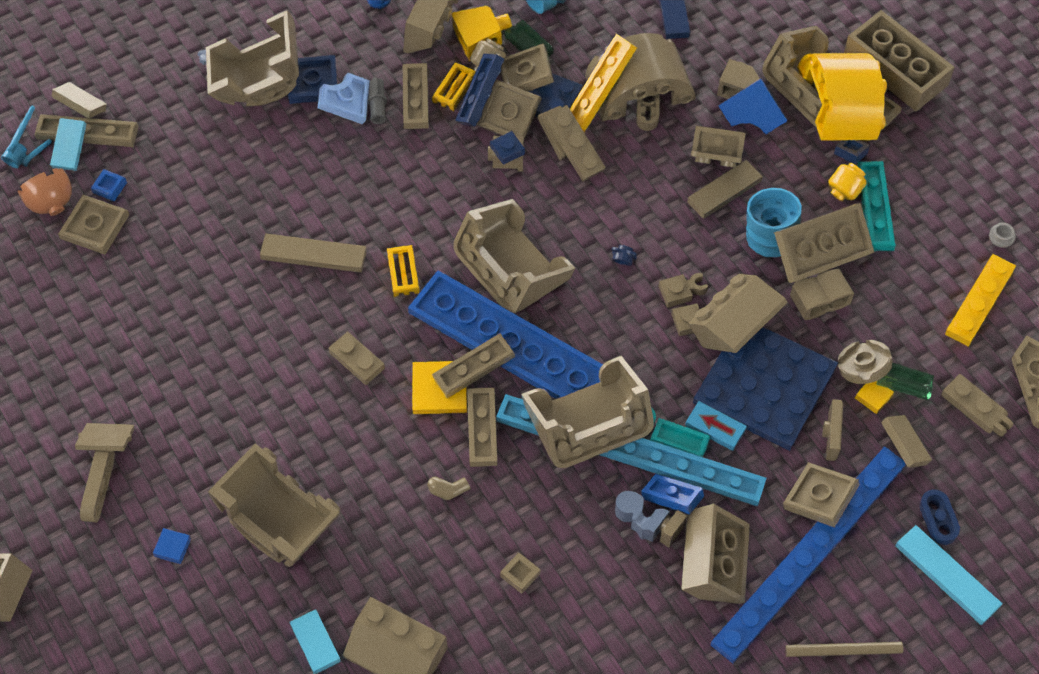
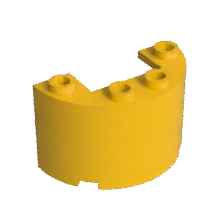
[797,53,887,141]

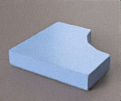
[318,73,370,124]

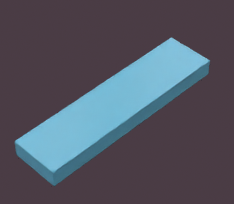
[895,525,1002,625]

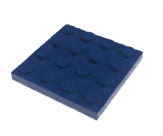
[693,327,838,451]

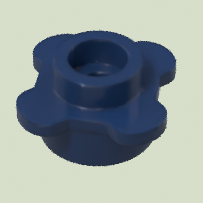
[612,245,637,266]

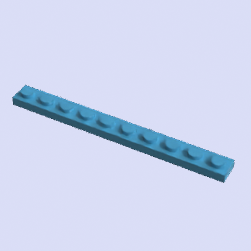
[496,394,766,506]

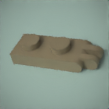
[941,374,1013,437]

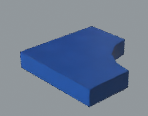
[719,78,787,134]

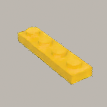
[570,34,637,132]
[945,254,1016,347]

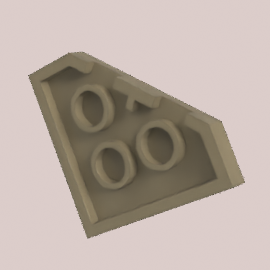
[1012,335,1039,429]

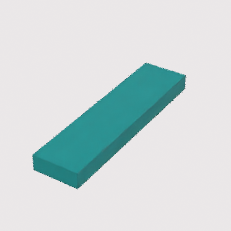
[857,161,896,251]

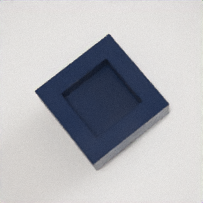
[490,131,525,165]
[834,140,870,164]

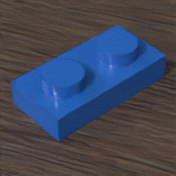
[641,474,704,514]

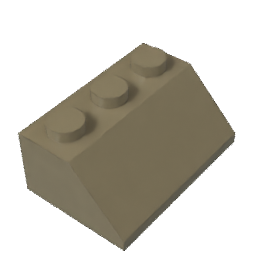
[403,0,459,53]
[688,274,787,353]
[681,504,750,604]
[343,597,448,674]

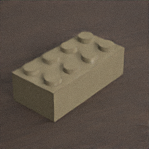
[844,10,955,111]

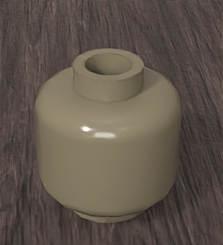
[470,38,506,71]

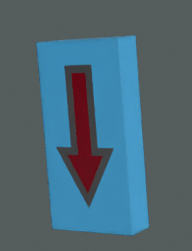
[685,401,747,451]

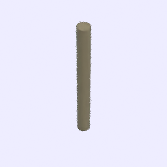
[785,642,903,657]

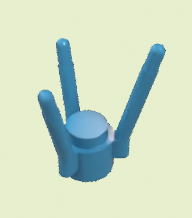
[1,106,52,168]

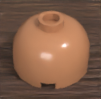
[18,168,72,216]

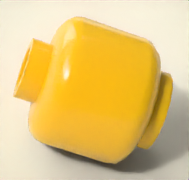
[828,163,867,202]

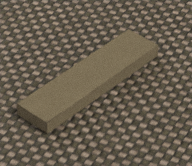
[35,114,139,147]
[260,233,367,273]

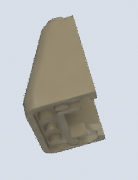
[763,26,828,127]
[454,199,576,313]
[522,356,654,468]

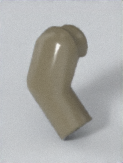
[427,476,470,500]

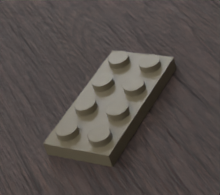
[774,203,875,283]

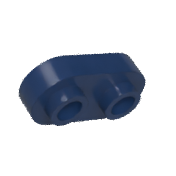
[919,490,960,545]

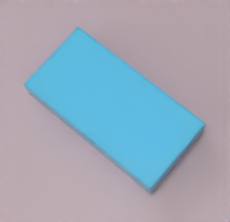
[50,118,86,171]
[290,609,341,674]

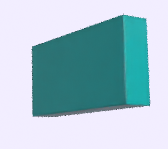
[650,418,710,457]

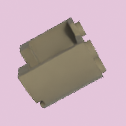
[206,10,299,106]
[585,33,696,121]
[208,443,340,567]

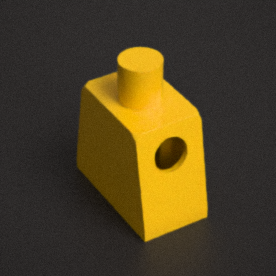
[451,6,512,62]

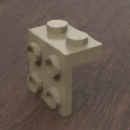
[691,126,746,167]

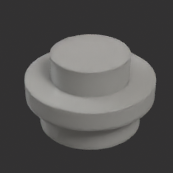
[989,223,1016,248]

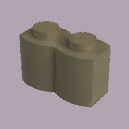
[790,269,854,320]

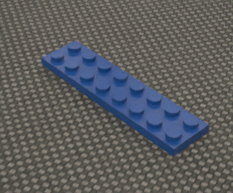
[408,270,603,399]

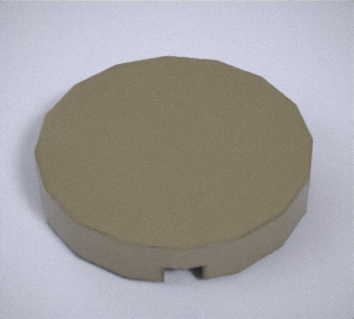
[838,340,893,384]

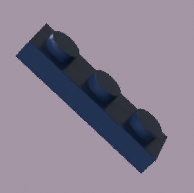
[455,54,504,127]

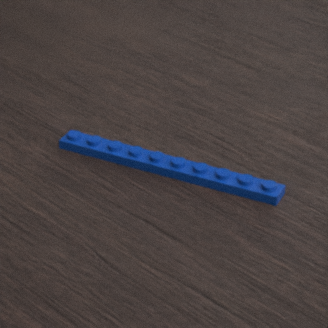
[710,446,906,664]

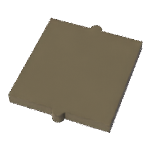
[75,423,134,451]

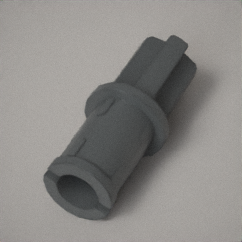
[368,77,387,124]

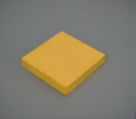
[412,361,467,414]

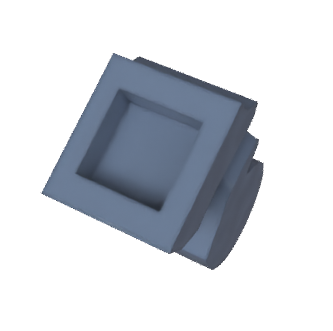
[615,491,670,542]

